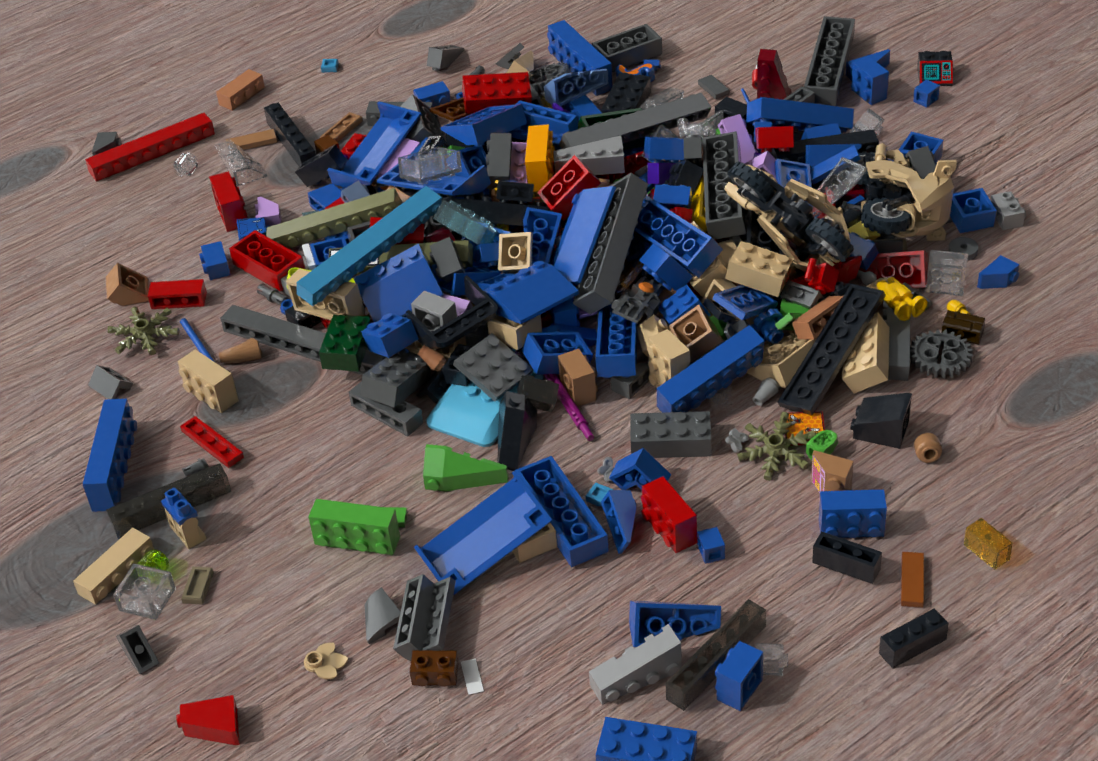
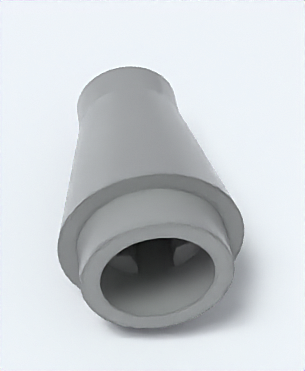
[753,378,779,406]

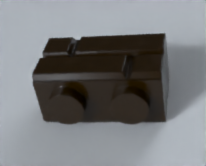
[941,310,985,345]

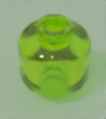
[138,550,169,581]

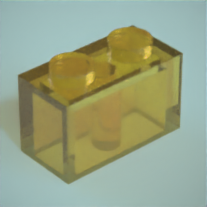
[964,518,1013,570]

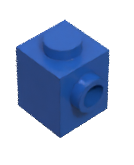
[474,243,499,268]

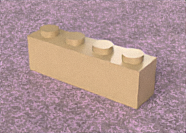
[73,528,154,605]

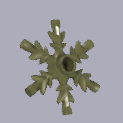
[107,307,180,355]
[737,412,815,481]

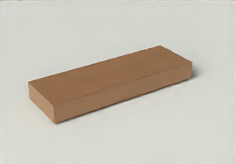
[320,112,363,142]
[226,129,277,153]

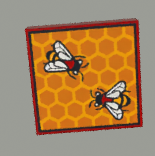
[784,411,825,446]

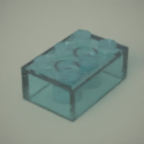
[433,200,498,245]

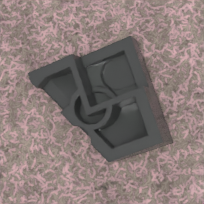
[364,587,401,644]

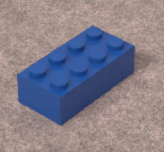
[596,717,697,761]

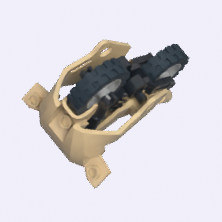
[842,143,957,241]
[724,161,854,281]

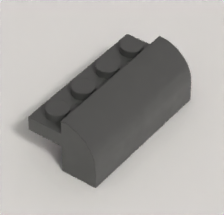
[393,574,456,661]

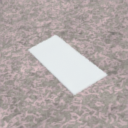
[461,658,484,695]

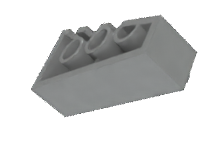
[553,136,625,175]
[589,624,682,704]

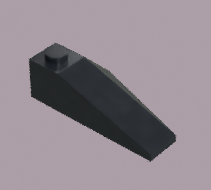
[497,391,537,471]

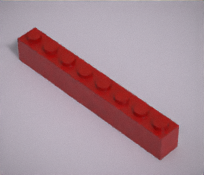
[85,112,215,182]

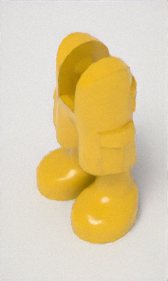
[876,277,928,321]

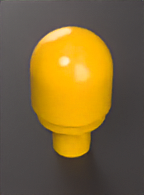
[947,300,970,315]

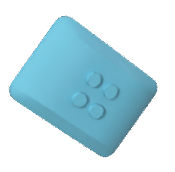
[426,370,543,447]

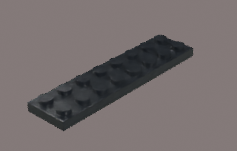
[778,284,886,415]

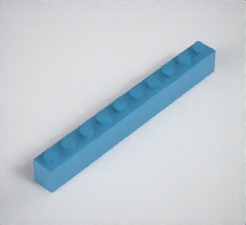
[296,186,442,307]

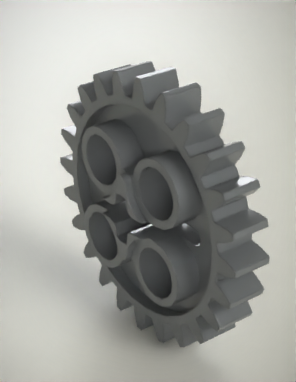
[529,62,571,92]
[910,329,973,378]

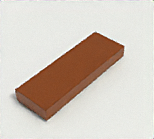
[901,551,924,608]

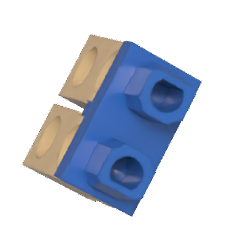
[161,488,206,549]

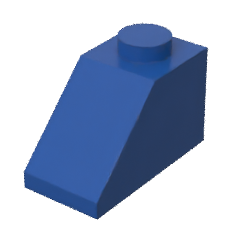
[977,255,1019,289]

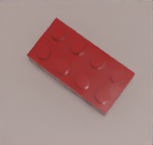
[462,72,532,114]
[229,230,305,292]

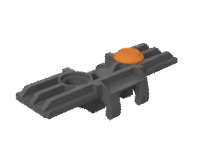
[612,276,665,323]

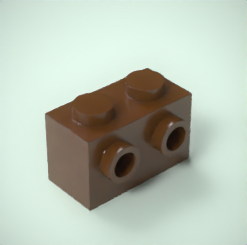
[410,650,459,687]

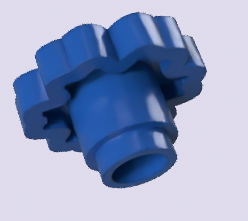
[751,309,784,344]

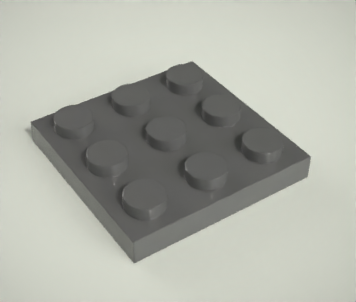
[453,333,533,402]

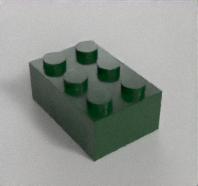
[319,314,371,372]

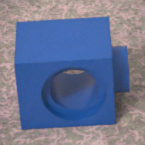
[913,79,940,108]
[697,527,725,564]

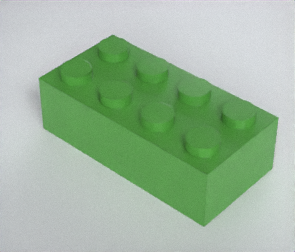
[308,499,400,555]

